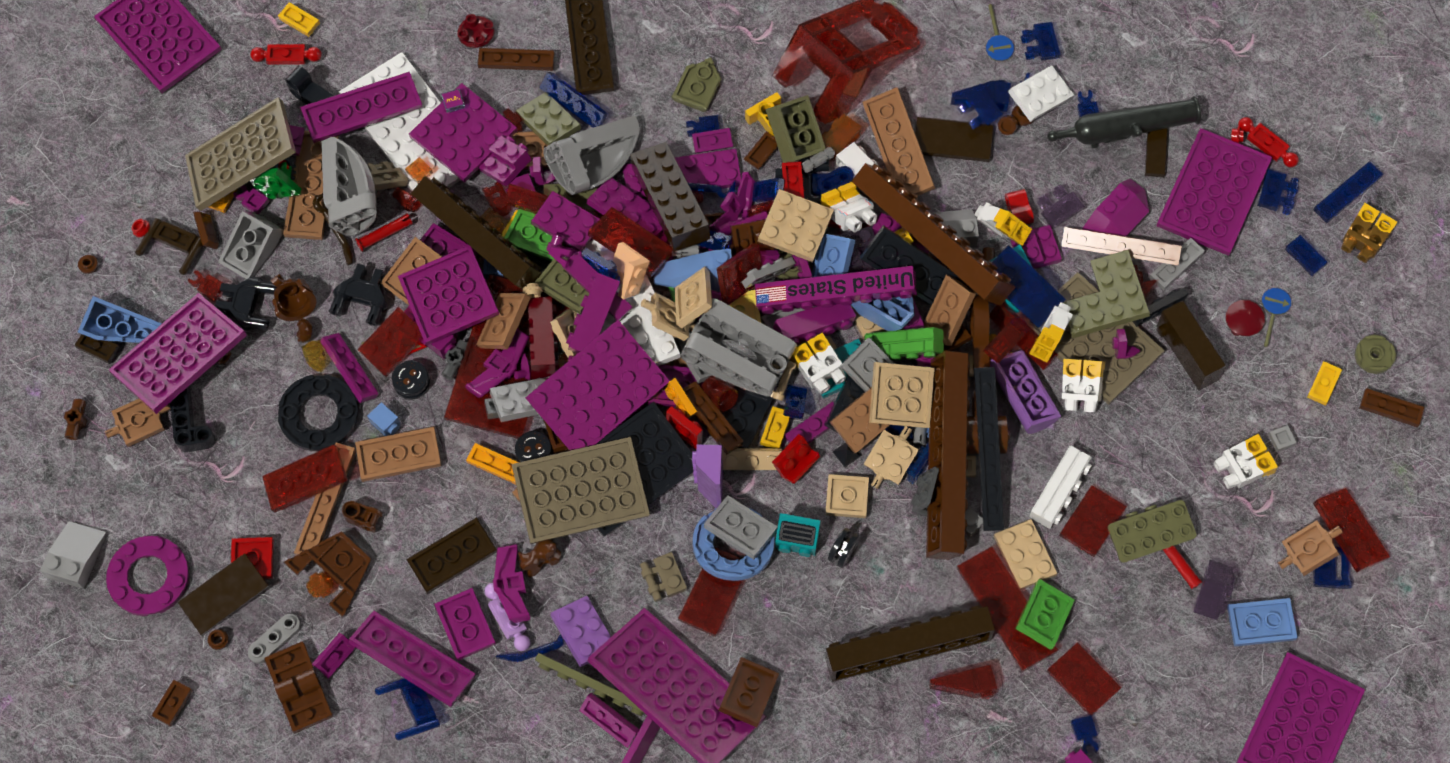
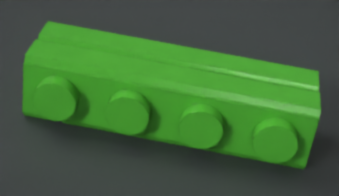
[865,327,944,361]

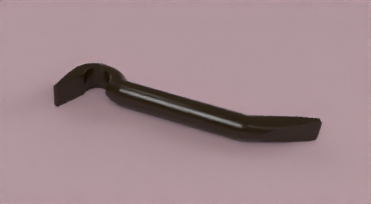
[312,193,352,265]

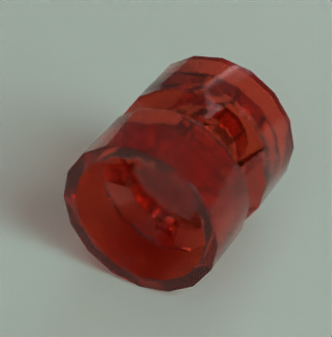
[701,376,738,411]

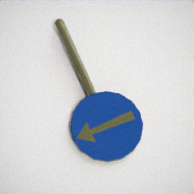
[986,4,1014,61]
[1262,288,1291,347]

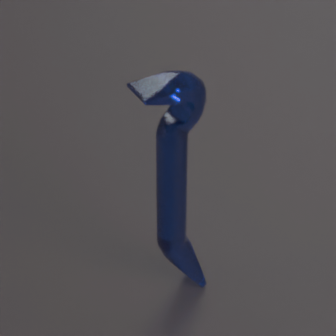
[687,180,736,199]
[496,634,564,662]

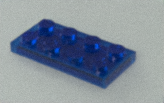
[992,245,1066,328]

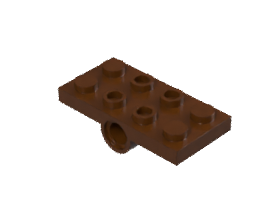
[264,641,333,734]

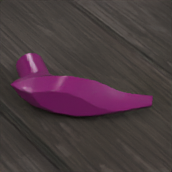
[514,350,531,380]

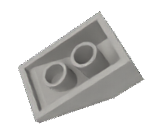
[218,211,284,279]
[40,521,107,589]

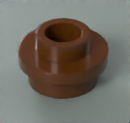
[78,255,98,274]
[208,629,229,650]

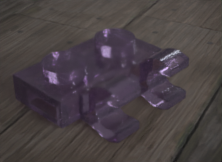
[1037,184,1085,229]

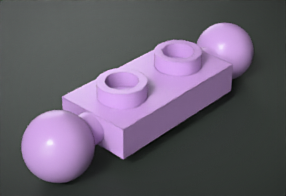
[485,583,530,651]

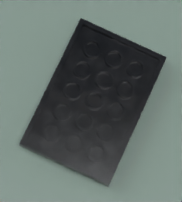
[596,402,694,537]

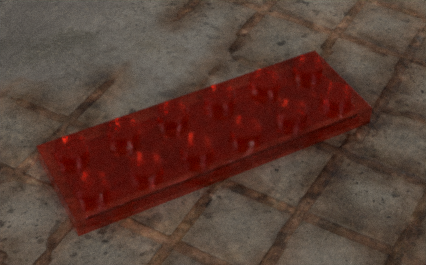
[957,547,1058,672]

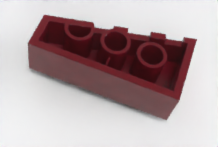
[528,297,559,379]

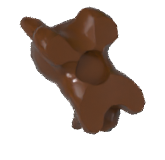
[518,539,561,578]

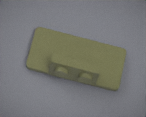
[1108,500,1197,563]

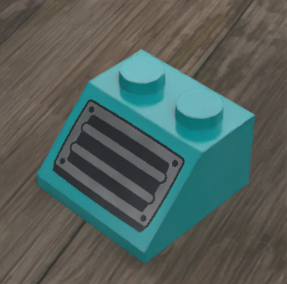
[775,513,821,557]

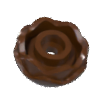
[1011,105,1034,126]
[297,318,312,343]

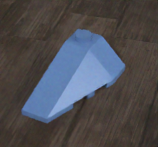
[653,249,735,295]
[78,296,162,343]

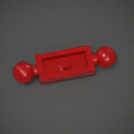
[250,44,322,65]
[1238,117,1299,168]

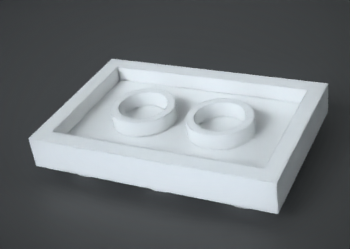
[1008,65,1074,122]

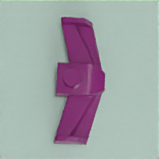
[709,171,758,240]
[465,328,529,398]
[493,544,530,623]

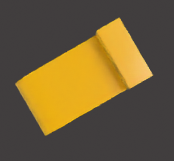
[745,92,781,136]

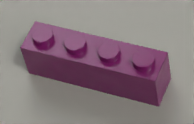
[566,273,620,353]
[772,303,856,345]

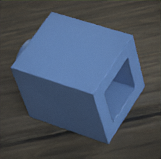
[367,402,401,436]

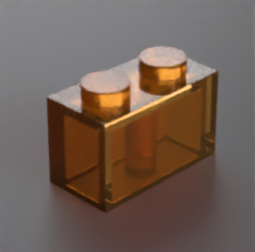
[821,114,862,160]

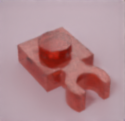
[188,270,223,301]

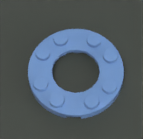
[692,507,774,581]

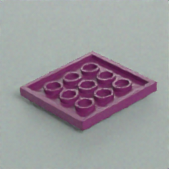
[409,83,517,182]
[398,245,499,346]

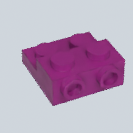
[479,136,532,186]
[1010,225,1062,269]

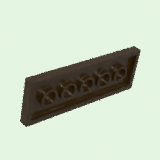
[565,0,614,96]

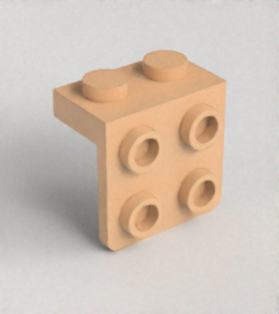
[609,242,650,299]

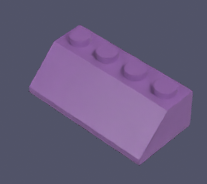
[692,444,723,508]

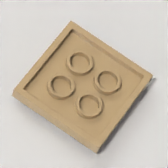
[758,189,834,262]
[869,362,934,428]

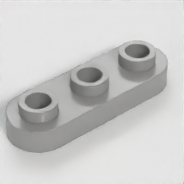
[248,614,301,664]

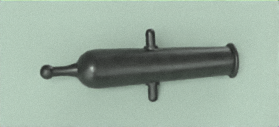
[1047,96,1201,148]

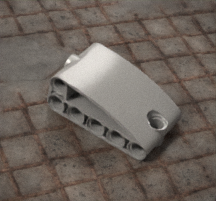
[680,299,797,396]

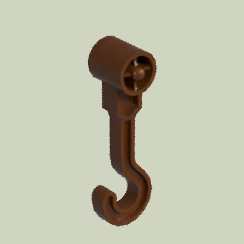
[966,295,1011,454]

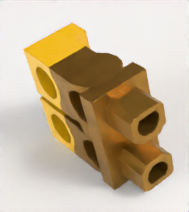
[1341,203,1398,263]

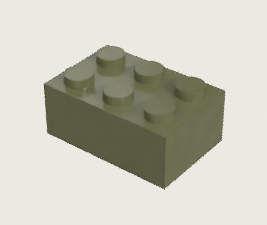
[766,95,826,163]

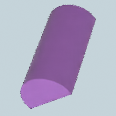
[990,350,1061,434]

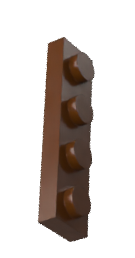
[478,48,555,71]
[683,381,744,455]

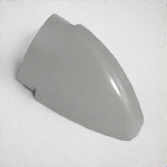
[543,115,640,195]
[321,137,377,236]

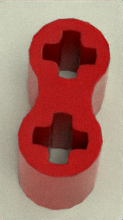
[1005,189,1034,225]

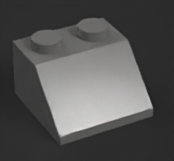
[934,209,979,247]

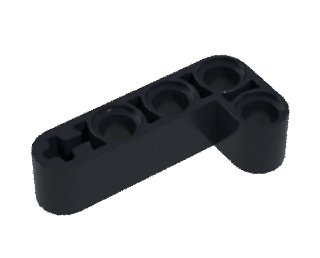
[285,66,334,105]
[170,385,216,452]

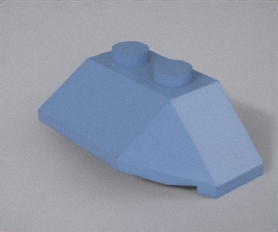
[851,296,914,331]

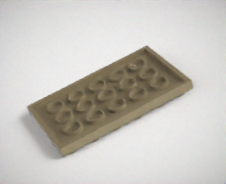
[185,97,296,211]
[1022,272,1164,405]
[512,437,650,544]

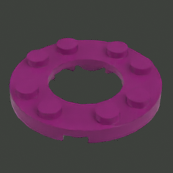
[106,536,190,616]

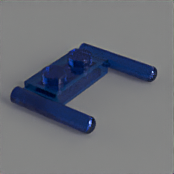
[375,678,440,741]

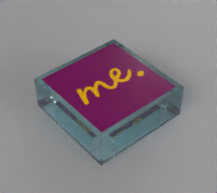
[441,89,465,113]

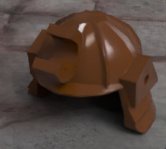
[270,274,317,321]

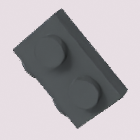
[911,467,939,517]

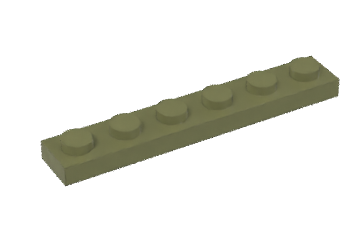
[535,653,645,717]

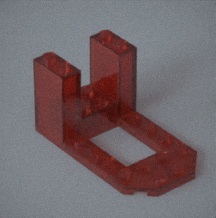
[772,0,920,124]

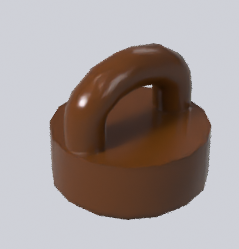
[998,115,1018,135]

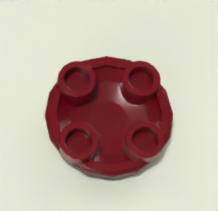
[457,14,495,48]
[1226,300,1265,336]

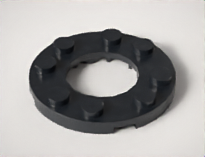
[278,374,358,451]

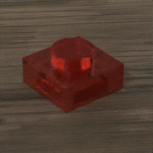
[503,108,522,133]

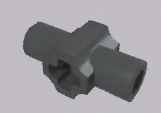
[442,340,470,380]

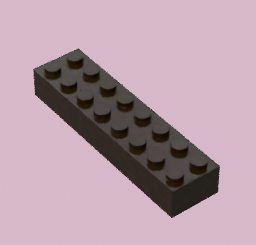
[410,176,542,290]
[825,605,995,682]

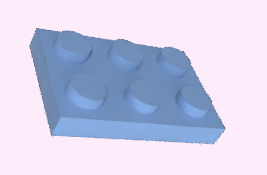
[812,234,855,277]
[1227,598,1298,647]

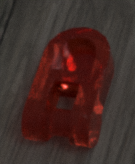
[482,182,512,217]

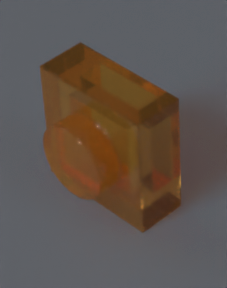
[405,157,433,184]

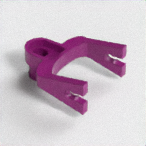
[546,233,597,268]

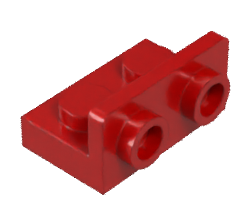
[772,434,820,484]

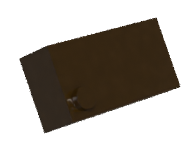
[1157,301,1226,391]

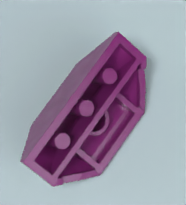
[1082,178,1149,236]

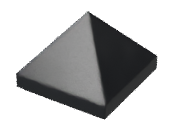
[833,443,861,468]

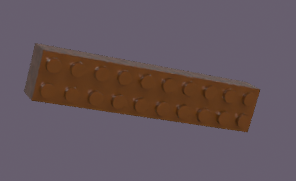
[851,163,1015,306]
[926,351,970,560]

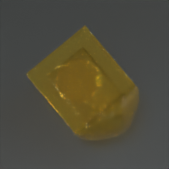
[301,340,326,372]

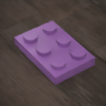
[550,596,611,667]

